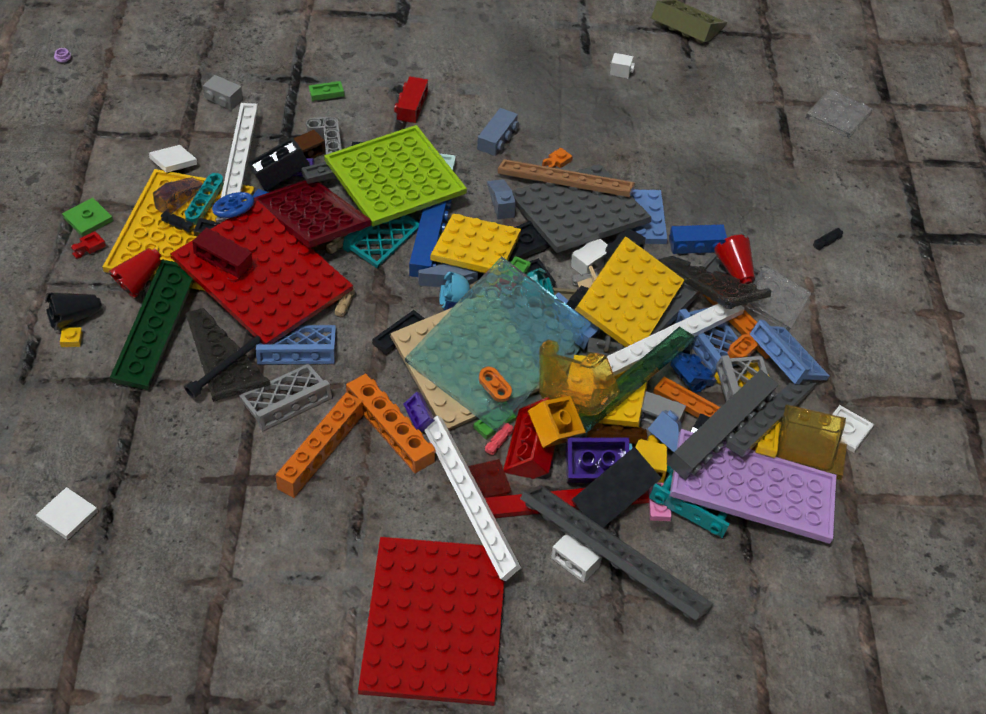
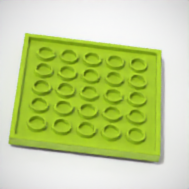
[324,125,467,227]

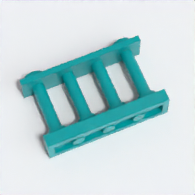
[649,465,730,538]

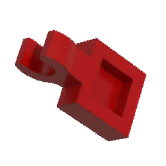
[71,231,106,259]

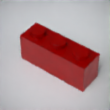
[394,76,428,123]

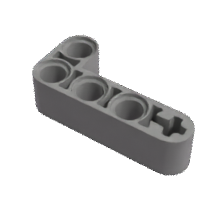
[306,117,341,155]

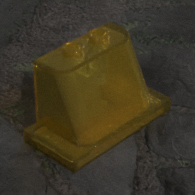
[776,405,847,480]

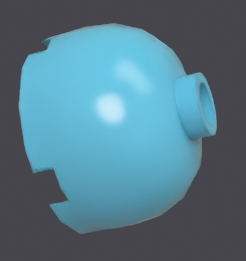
[439,272,472,309]

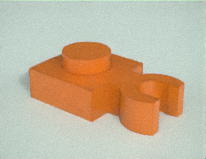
[542,148,573,168]

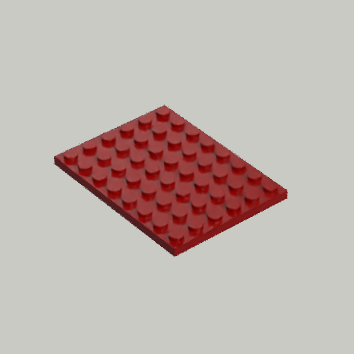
[170,201,353,345]
[358,537,504,706]

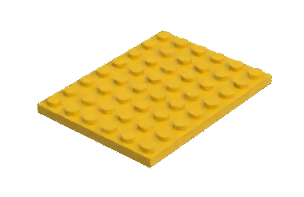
[103,169,255,291]

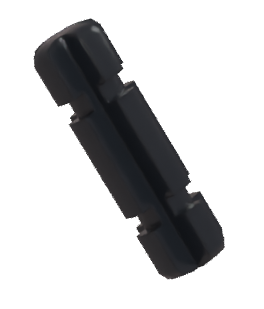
[161,211,194,232]
[813,228,843,250]

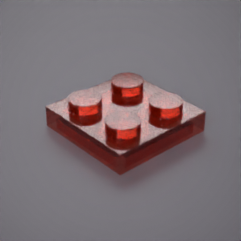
[468,459,512,498]

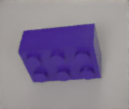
[566,438,629,483]

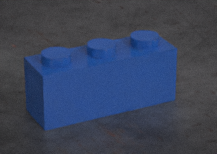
[669,224,727,254]

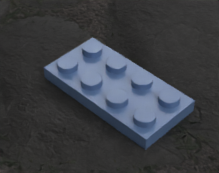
[631,189,667,244]

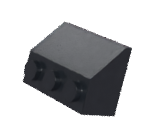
[248,137,310,191]

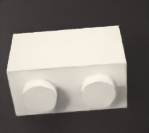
[571,239,608,275]
[551,533,602,582]

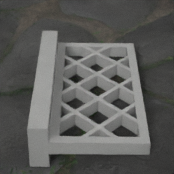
[716,355,783,433]
[239,364,332,431]

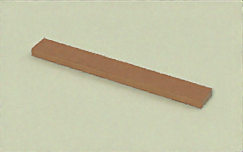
[498,159,635,197]

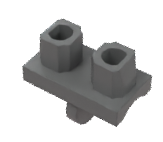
[587,335,623,358]

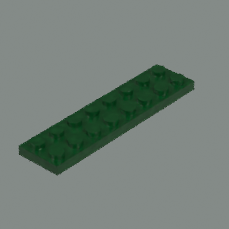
[110,259,194,390]

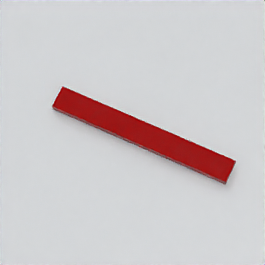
[485,488,650,518]

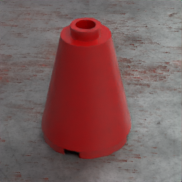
[715,234,755,287]
[109,248,162,299]

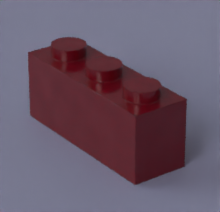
[192,227,253,278]

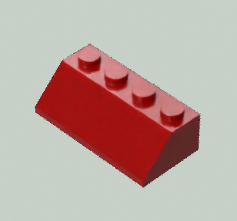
[503,397,555,479]

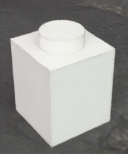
[610,53,635,79]

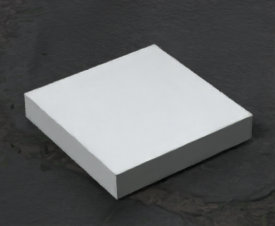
[149,145,197,173]
[820,405,874,453]
[36,487,98,540]

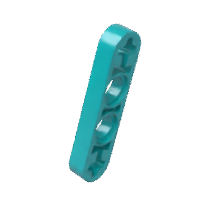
[184,173,224,225]

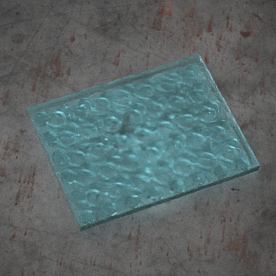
[405,256,591,432]

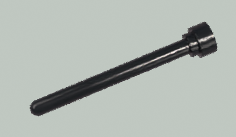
[184,336,261,399]

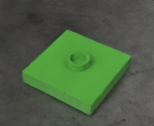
[62,198,113,237]

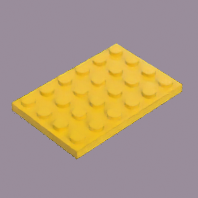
[575,236,684,347]

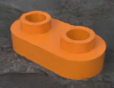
[727,334,758,358]
[478,367,512,402]

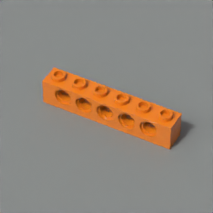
[346,373,436,473]
[276,393,363,498]

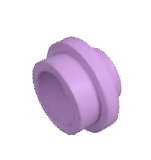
[54,48,71,63]

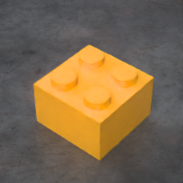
[528,396,586,448]

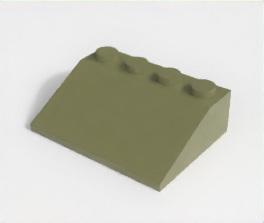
[651,0,727,43]

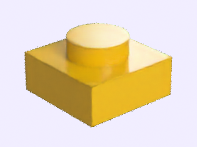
[60,327,83,347]

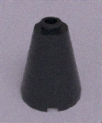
[45,292,102,331]

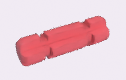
[485,423,514,455]

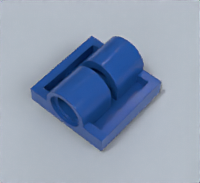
[668,352,717,393]

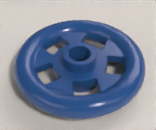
[212,192,254,218]

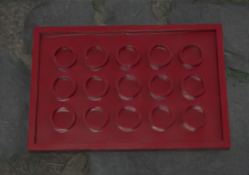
[254,180,371,248]

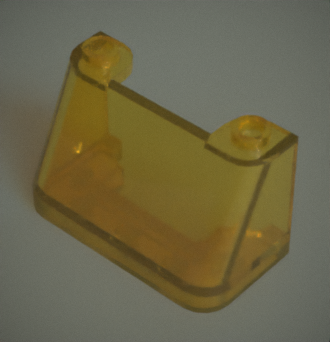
[539,339,620,416]

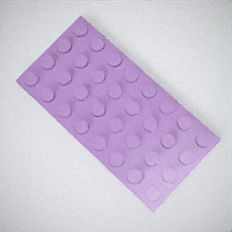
[670,429,836,544]

